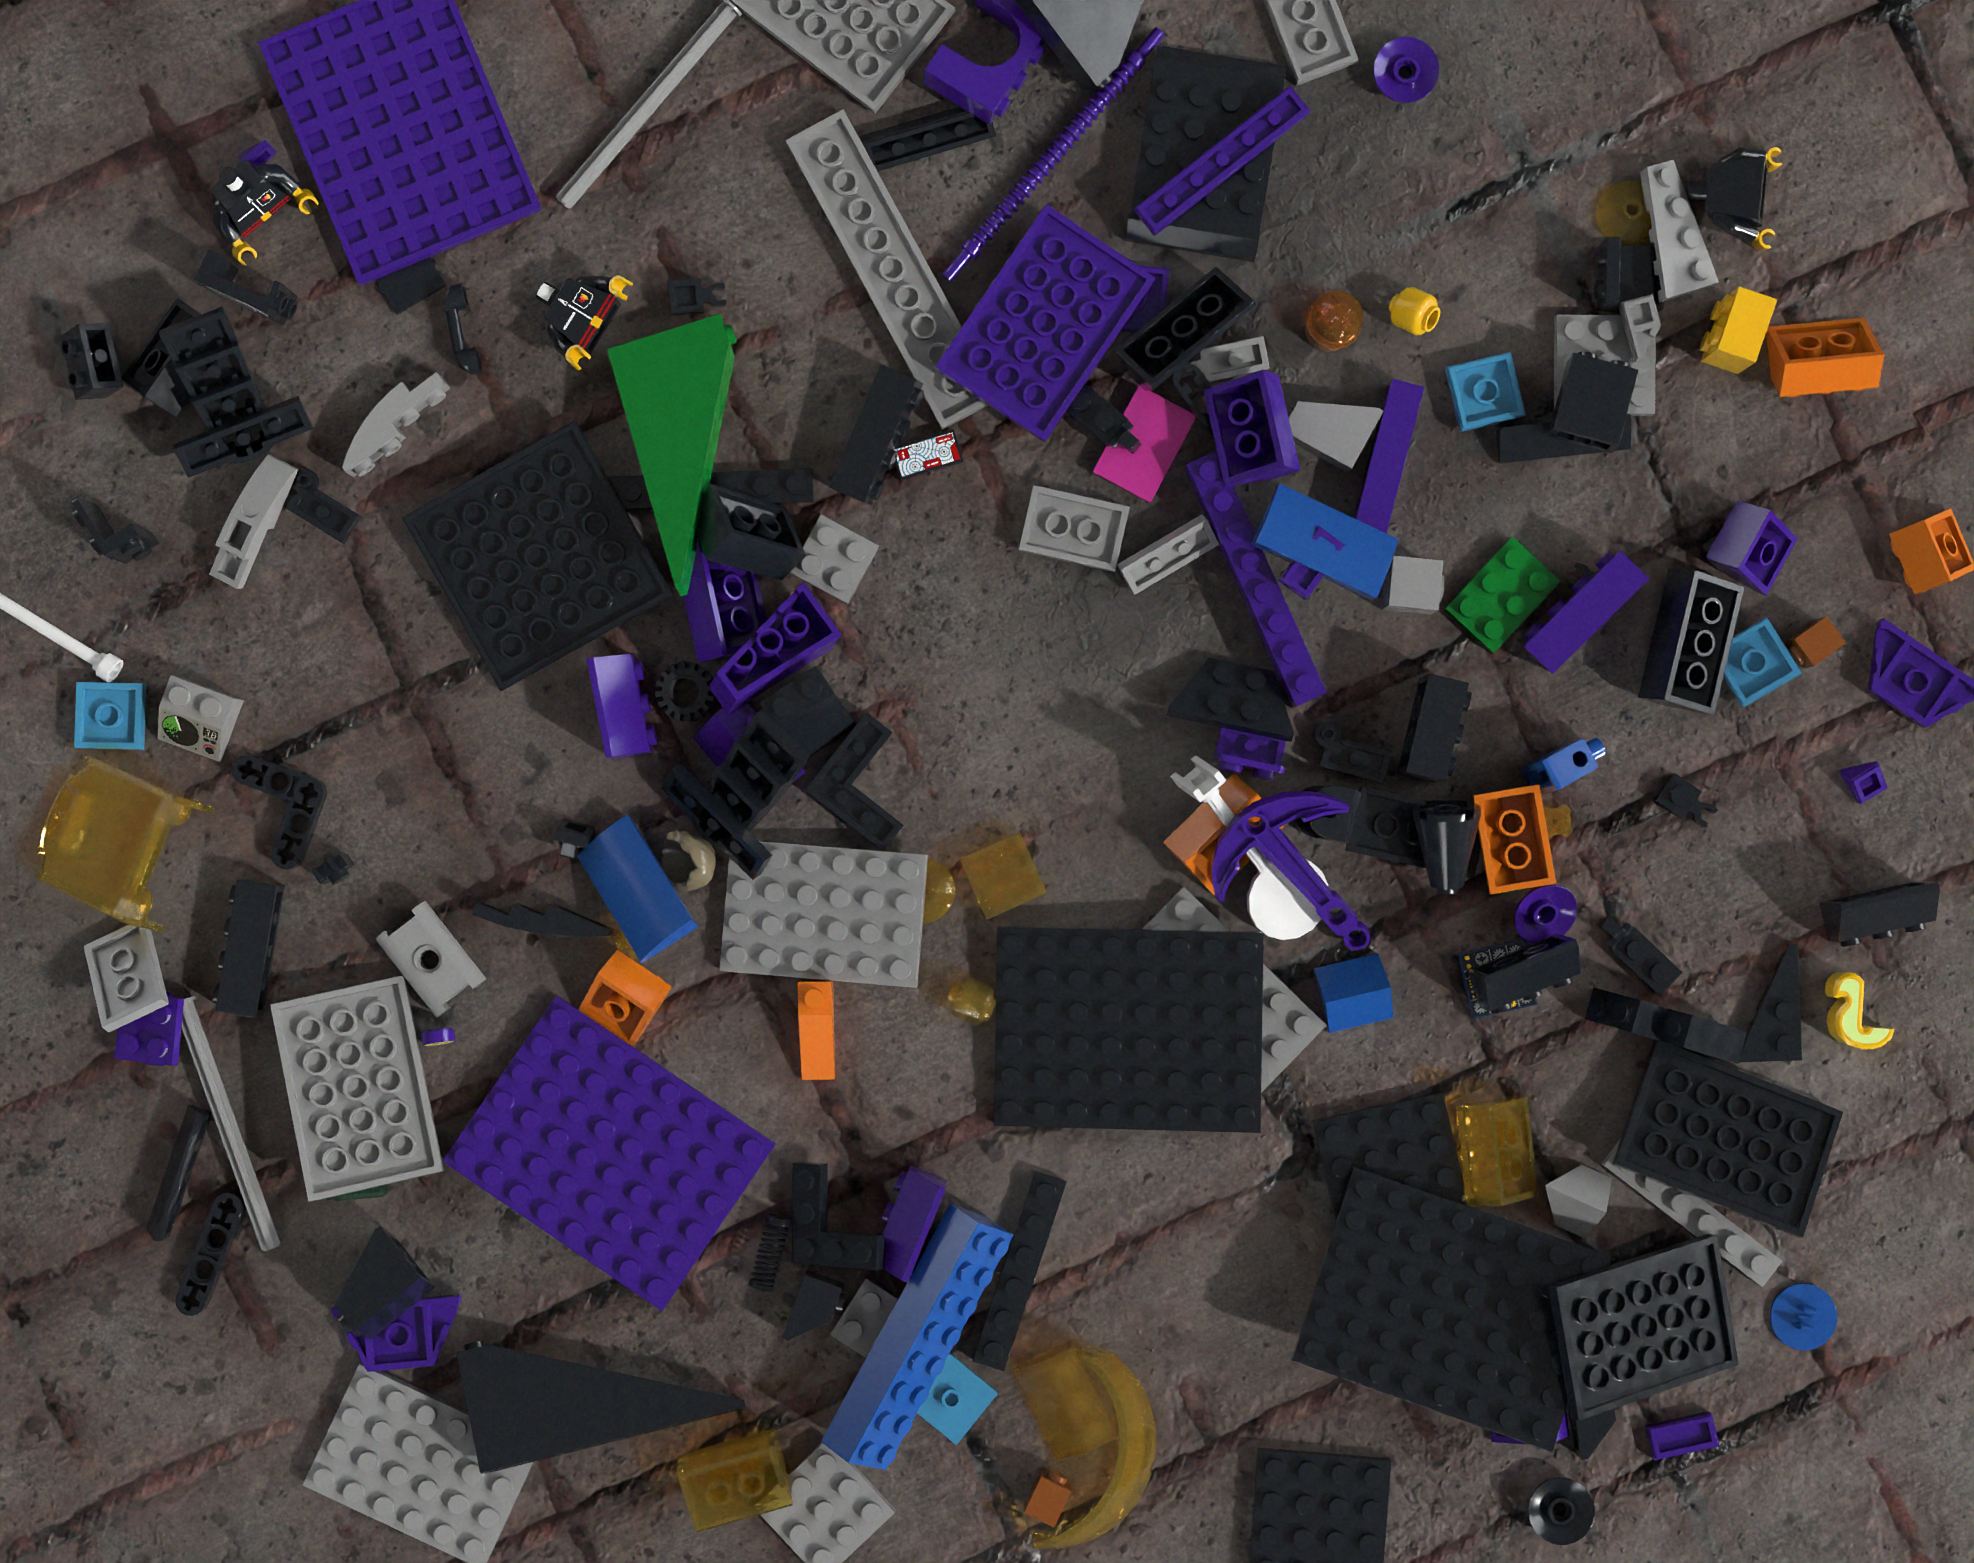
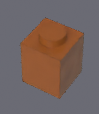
[1785,616,1846,668]
[1024,1469,1072,1527]

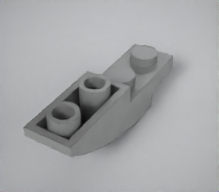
[342,372,450,477]
[209,455,298,589]

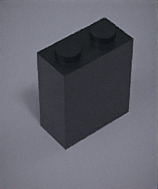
[1548,351,1638,453]

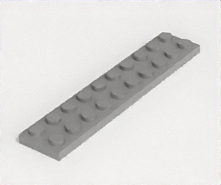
[786,109,988,430]

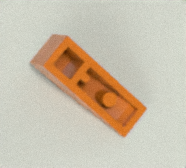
[798,980,835,1080]

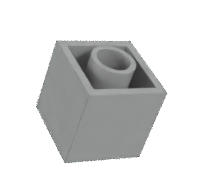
[1382,556,1444,615]

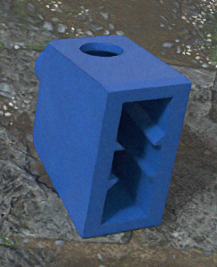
[1520,737,1605,795]

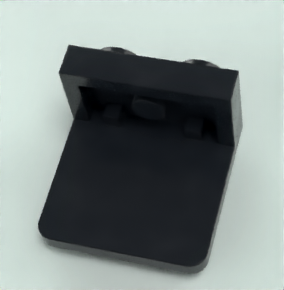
[1594,237,1665,312]
[71,496,159,564]

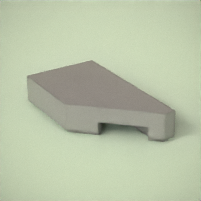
[1618,294,1661,363]

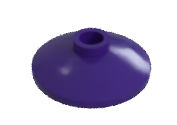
[1373,37,1439,103]
[1513,884,1577,943]

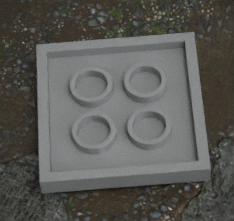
[1554,315,1656,416]
[754,1442,896,1563]

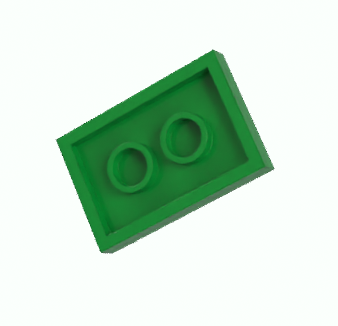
[1443,536,1561,654]

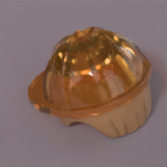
[1305,291,1363,352]

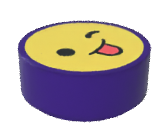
[421,1028,456,1046]

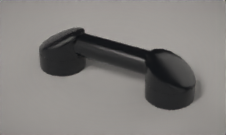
[444,283,482,375]

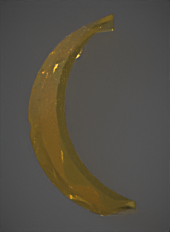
[1033,1345,1156,1549]

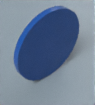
[1770,1283,1837,1350]

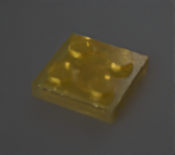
[960,832,1047,920]

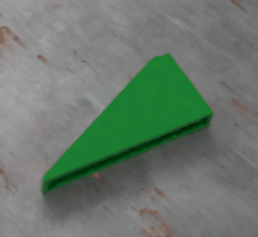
[607,314,737,597]

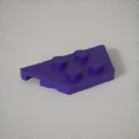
[1868,618,1974,728]
[331,1294,462,1372]

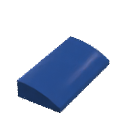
[1251,483,1398,600]
[577,814,698,963]

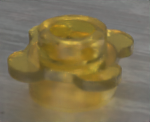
[1543,805,1573,838]

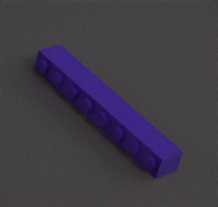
[1184,451,1327,708]

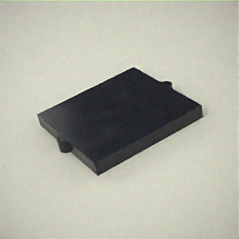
[376,257,446,315]

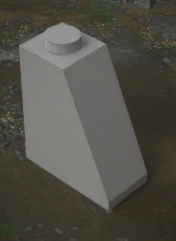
[1286,401,1383,473]

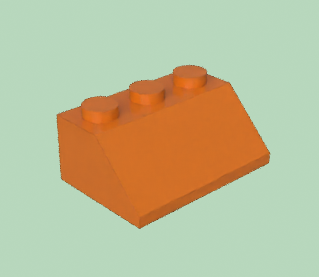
[1766,317,1885,397]
[1163,773,1284,896]
[1472,785,1556,894]

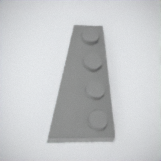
[1640,160,1719,303]

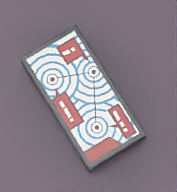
[895,429,963,481]

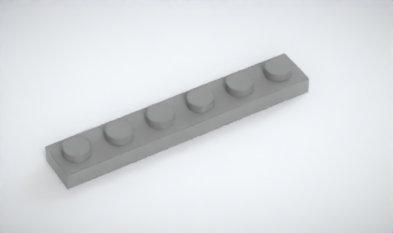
[1601,1138,1782,1287]

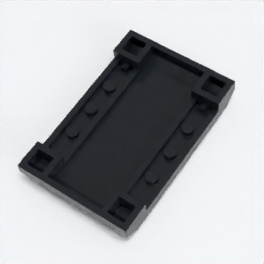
[1125,45,1287,262]

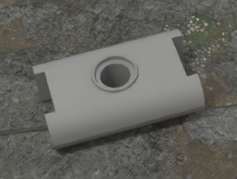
[375,901,487,1018]

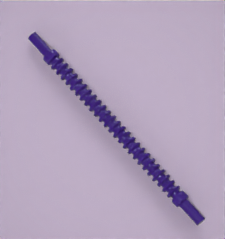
[941,27,1165,283]

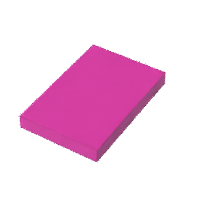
[1092,386,1196,504]

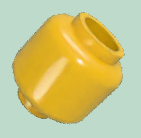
[1389,287,1440,336]

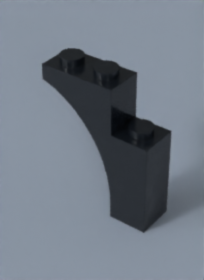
[1585,988,1747,1064]

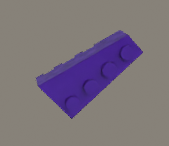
[709,582,842,714]

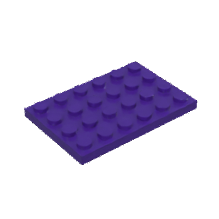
[935,204,1156,443]

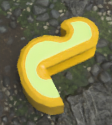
[1825,971,1895,1049]

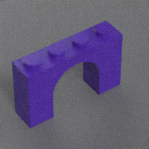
[923,0,1045,125]

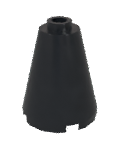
[1413,799,1481,894]

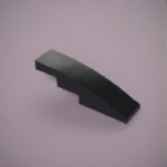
[472,902,615,937]

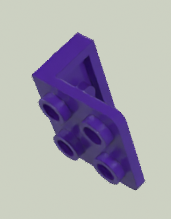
[1213,727,1286,780]

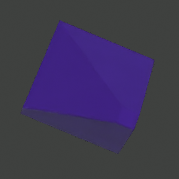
[237,140,277,165]
[1839,761,1888,805]

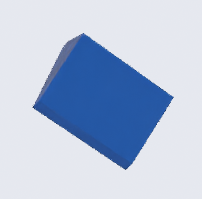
[1313,953,1394,1033]

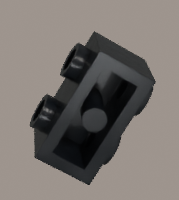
[60,323,124,400]

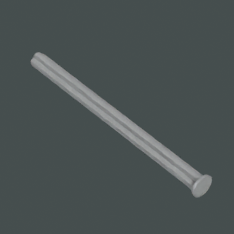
[556,0,742,209]
[181,996,280,1251]

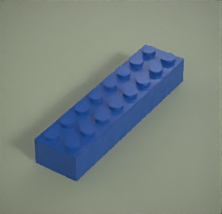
[821,1204,1014,1470]

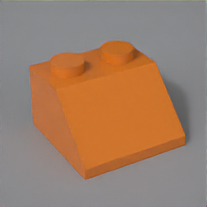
[1889,508,1974,595]
[578,950,672,1046]

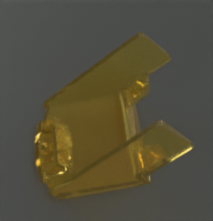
[36,755,215,933]

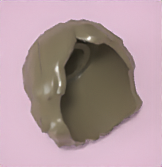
[661,830,716,892]

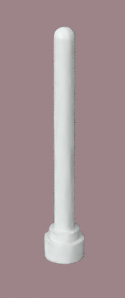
[0,593,123,683]

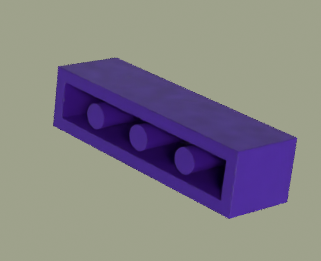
[1522,550,1649,674]

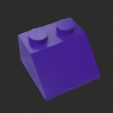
[1706,500,1798,596]

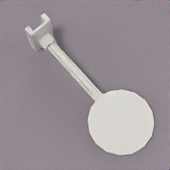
[1170,755,1328,940]

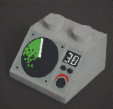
[157,675,244,762]

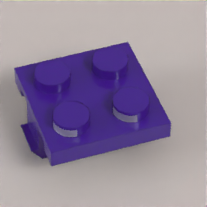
[114,992,184,1066]

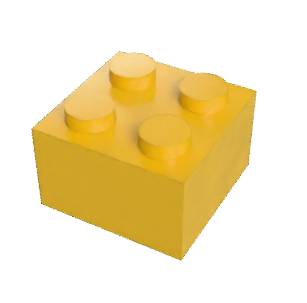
[1700,286,1777,374]

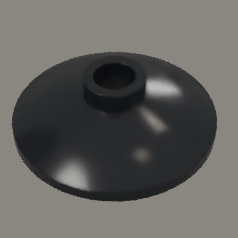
[1528,1477,1595,1545]

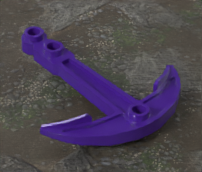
[1211,791,1370,950]

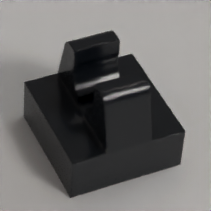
[553,818,595,859]

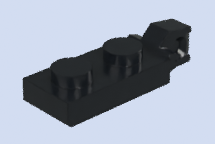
[1066,384,1142,454]
[1598,917,1683,996]

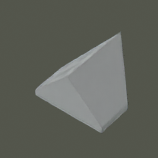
[1545,1164,1612,1239]

